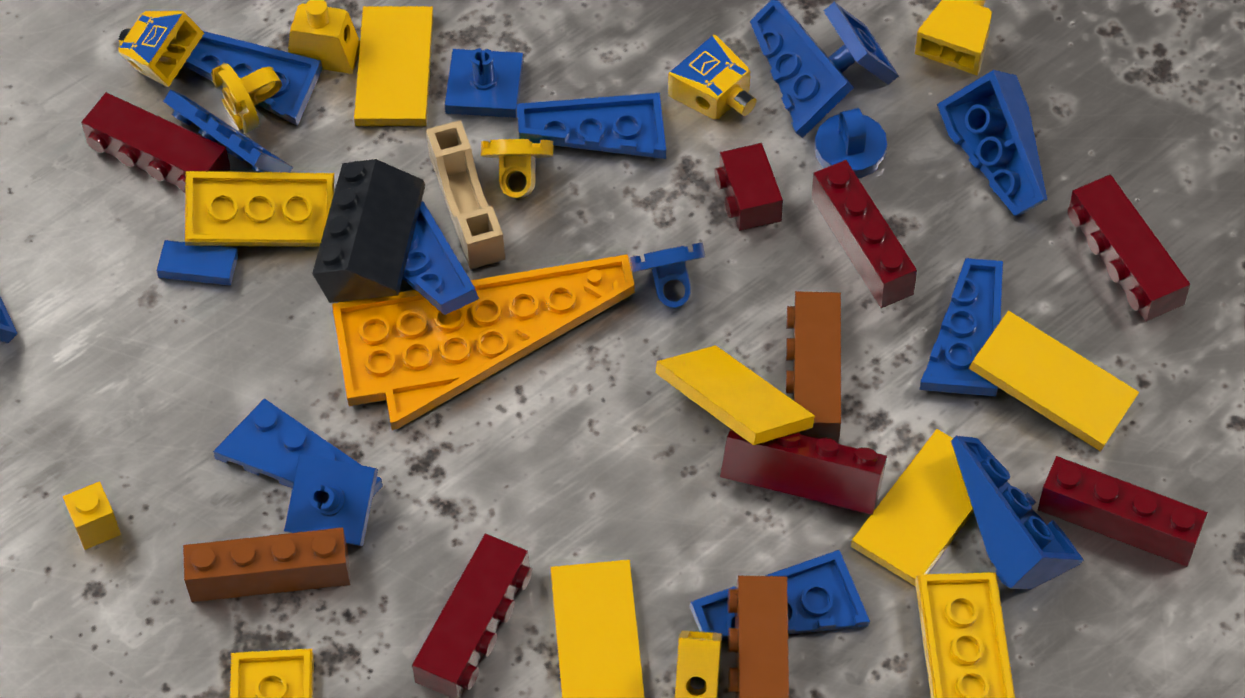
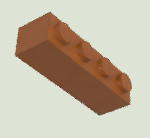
[786,291,841,443]
[183,528,351,602]
[728,575,789,698]

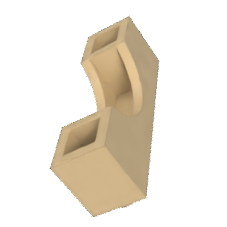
[426,120,505,269]

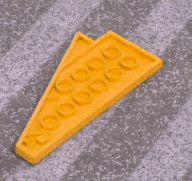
[332,254,635,430]

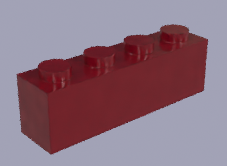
[81,92,231,193]
[811,160,917,308]
[1068,174,1191,322]
[720,429,887,515]
[1038,456,1208,567]
[412,533,533,698]

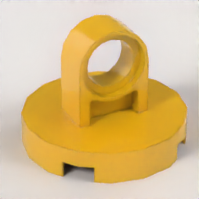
[211,63,282,133]
[481,139,553,199]

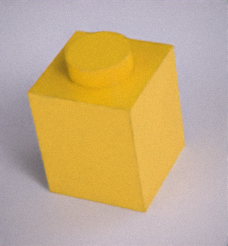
[62,481,121,550]

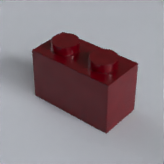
[714,143,783,231]

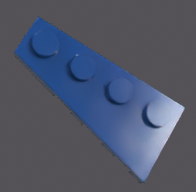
[403,201,479,315]

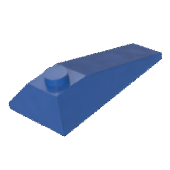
[937,70,1048,217]
[951,435,1084,589]

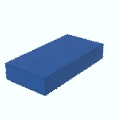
[156,240,239,286]

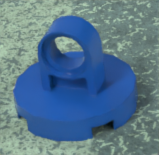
[814,108,887,178]
[629,242,706,307]

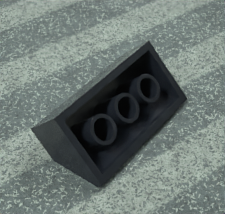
[312,159,426,303]

